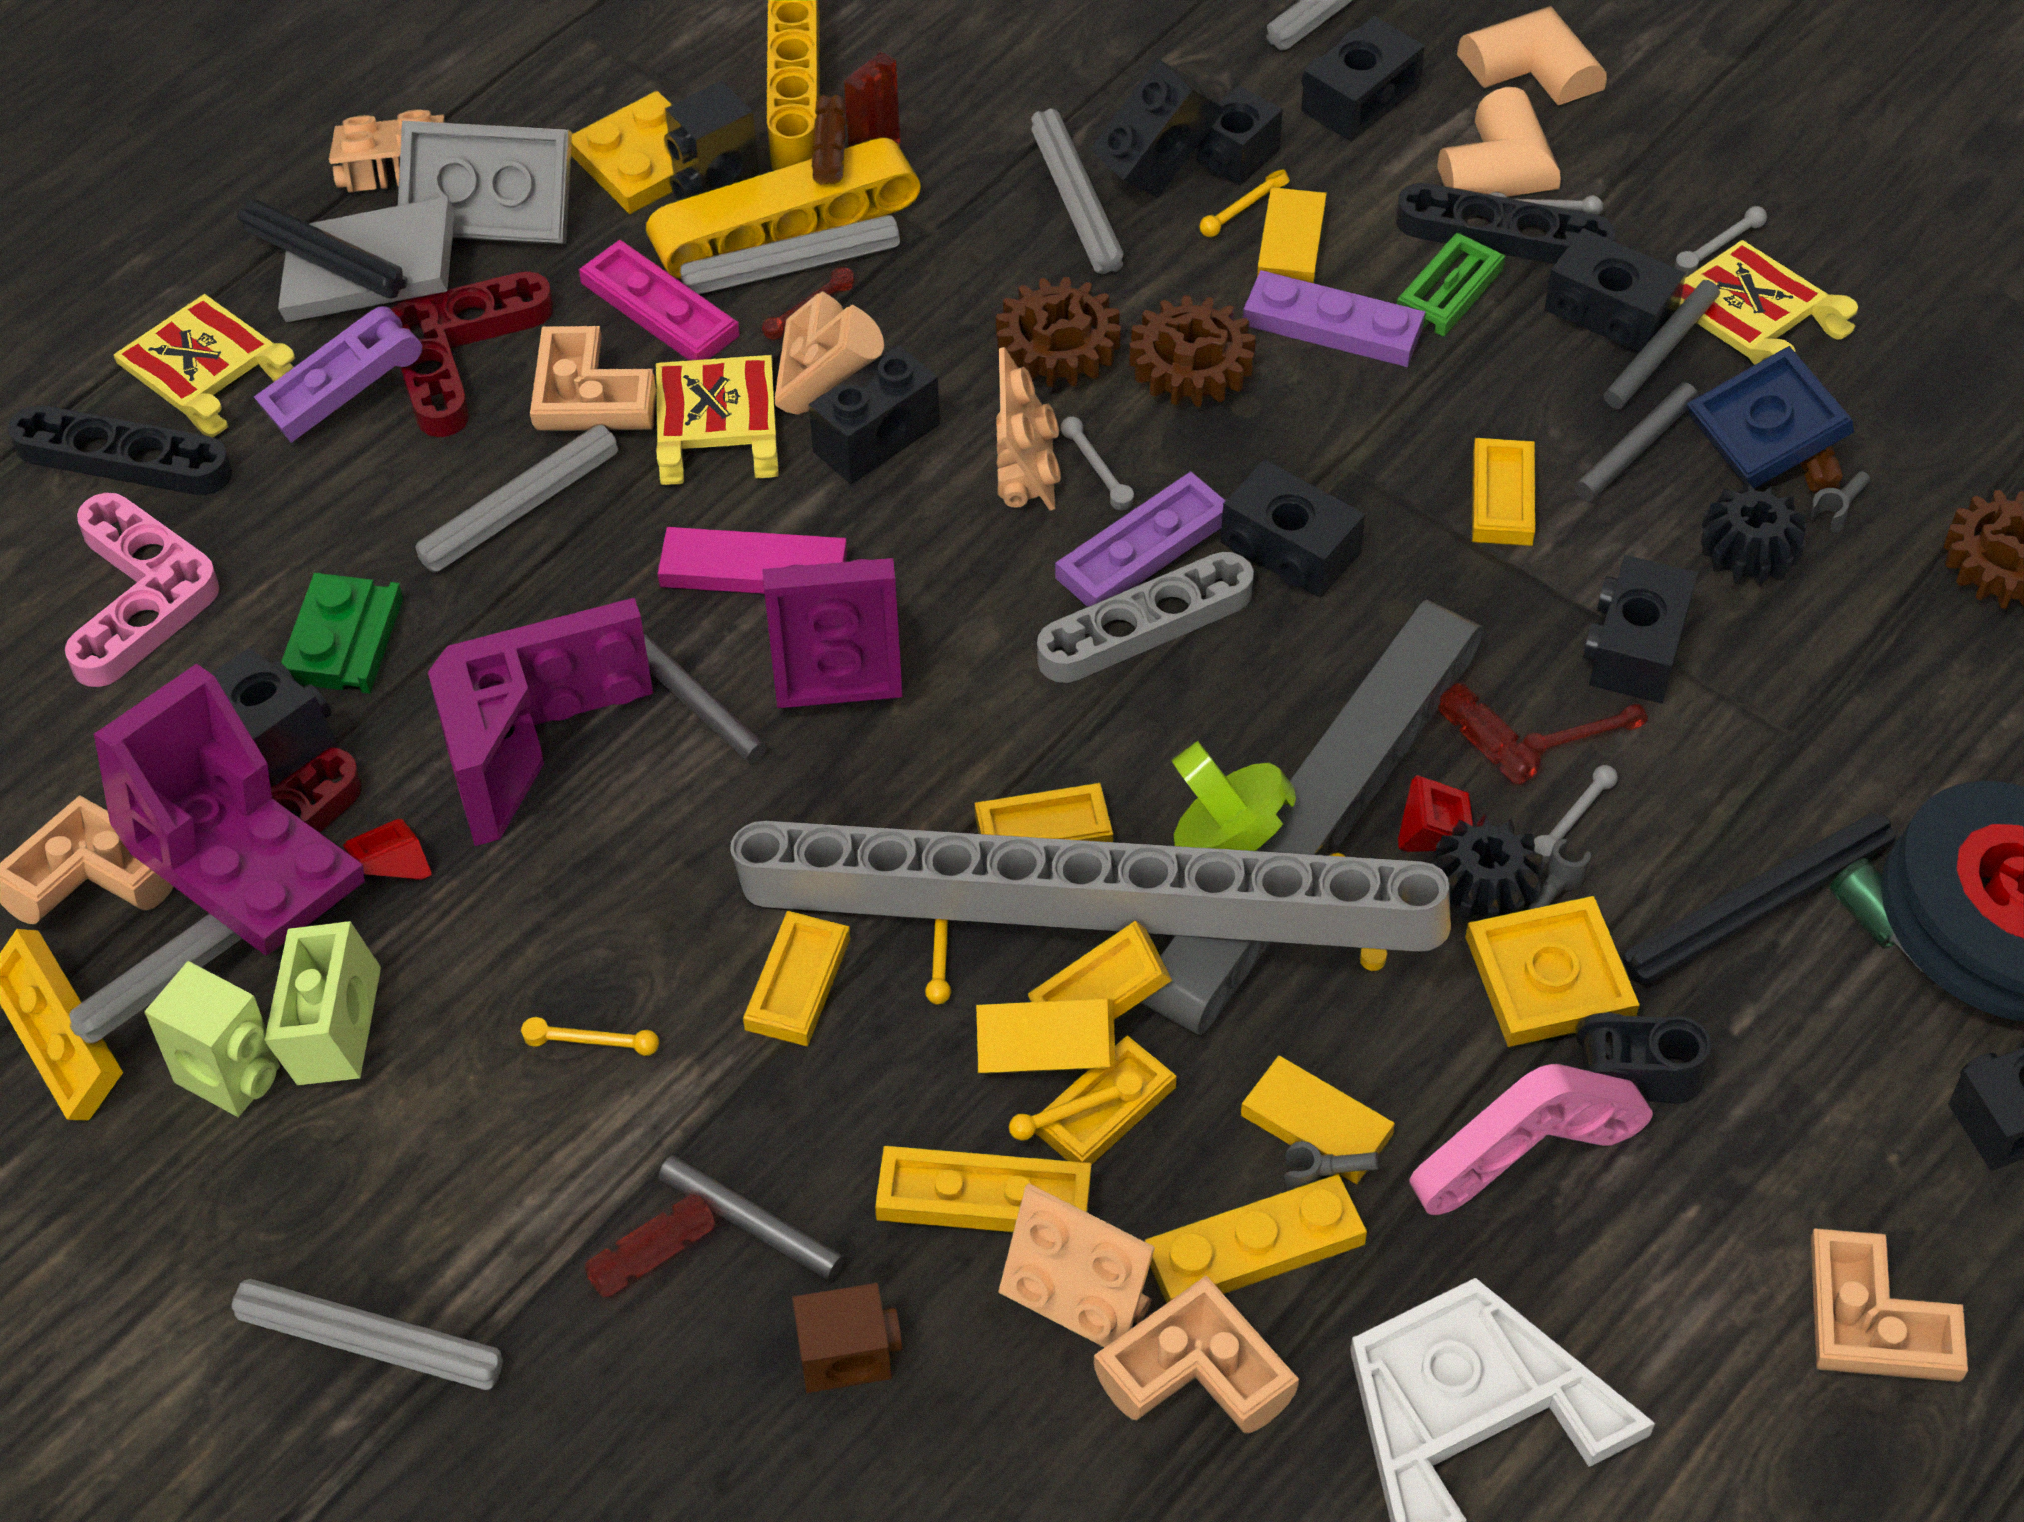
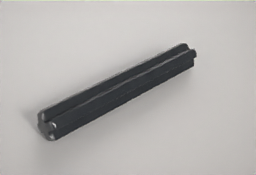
[237,199,408,299]

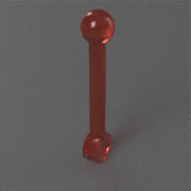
[762,267,854,340]
[1522,704,1648,757]

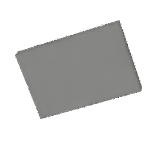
[398,121,572,245]
[278,196,455,322]

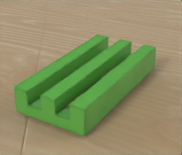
[1397,233,1505,337]

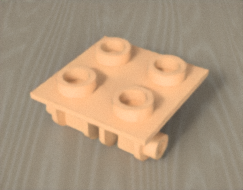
[329,110,445,193]
[996,347,1061,510]
[998,1183,1155,1348]

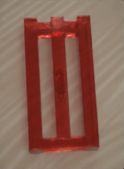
[844,52,900,147]

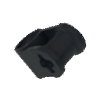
[1576,1012,1711,1104]

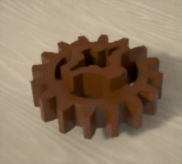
[996,277,1121,387]
[1129,295,1256,407]
[1943,490,2024,609]

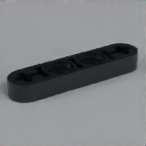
[1396,183,1615,264]
[8,405,232,495]

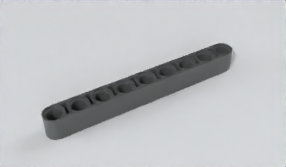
[1141,599,1484,1035]

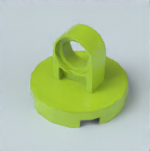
[1171,741,1296,851]

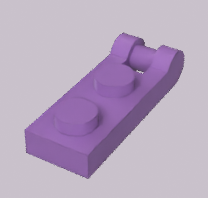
[254,306,422,443]

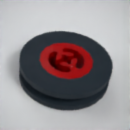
[1881,781,2024,1021]

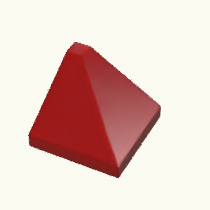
[1398,775,1473,852]
[342,818,432,879]

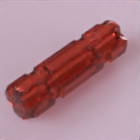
[1438,683,1541,785]
[584,1194,715,1297]

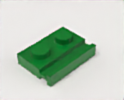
[281,573,403,694]

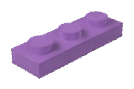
[1243,270,1425,367]
[1055,471,1225,607]

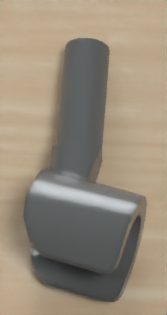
[1810,471,1870,533]
[1527,839,1591,910]
[1284,1141,1380,1191]

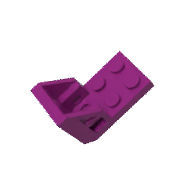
[762,558,902,708]
[428,597,653,846]
[94,663,365,956]

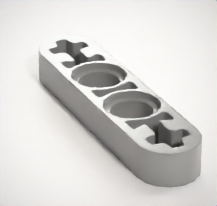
[1037,552,1254,683]

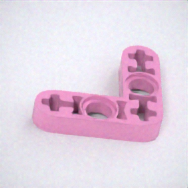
[65,493,219,687]
[1409,1064,1653,1215]

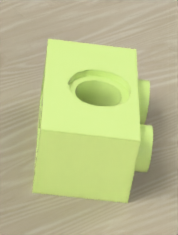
[264,921,381,1085]
[145,961,280,1117]

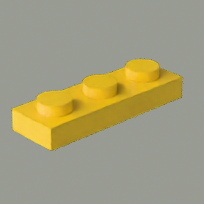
[0,929,123,1120]
[875,1146,1091,1232]
[1145,1174,1367,1303]

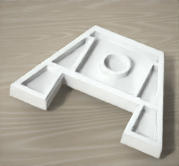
[1350,1278,1655,1522]

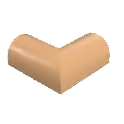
[1457,6,1607,106]
[1437,87,1561,197]
[774,291,884,415]
[530,326,656,431]
[0,795,174,924]
[1811,1228,1968,1382]
[1094,1276,1299,1433]

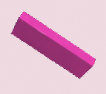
[579,240,740,361]
[658,527,847,594]

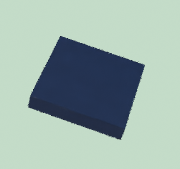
[1687,346,1854,488]

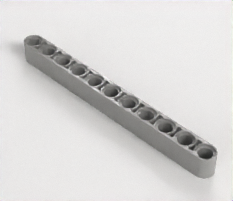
[730,821,1451,952]

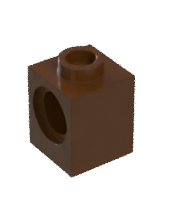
[792,1283,902,1393]

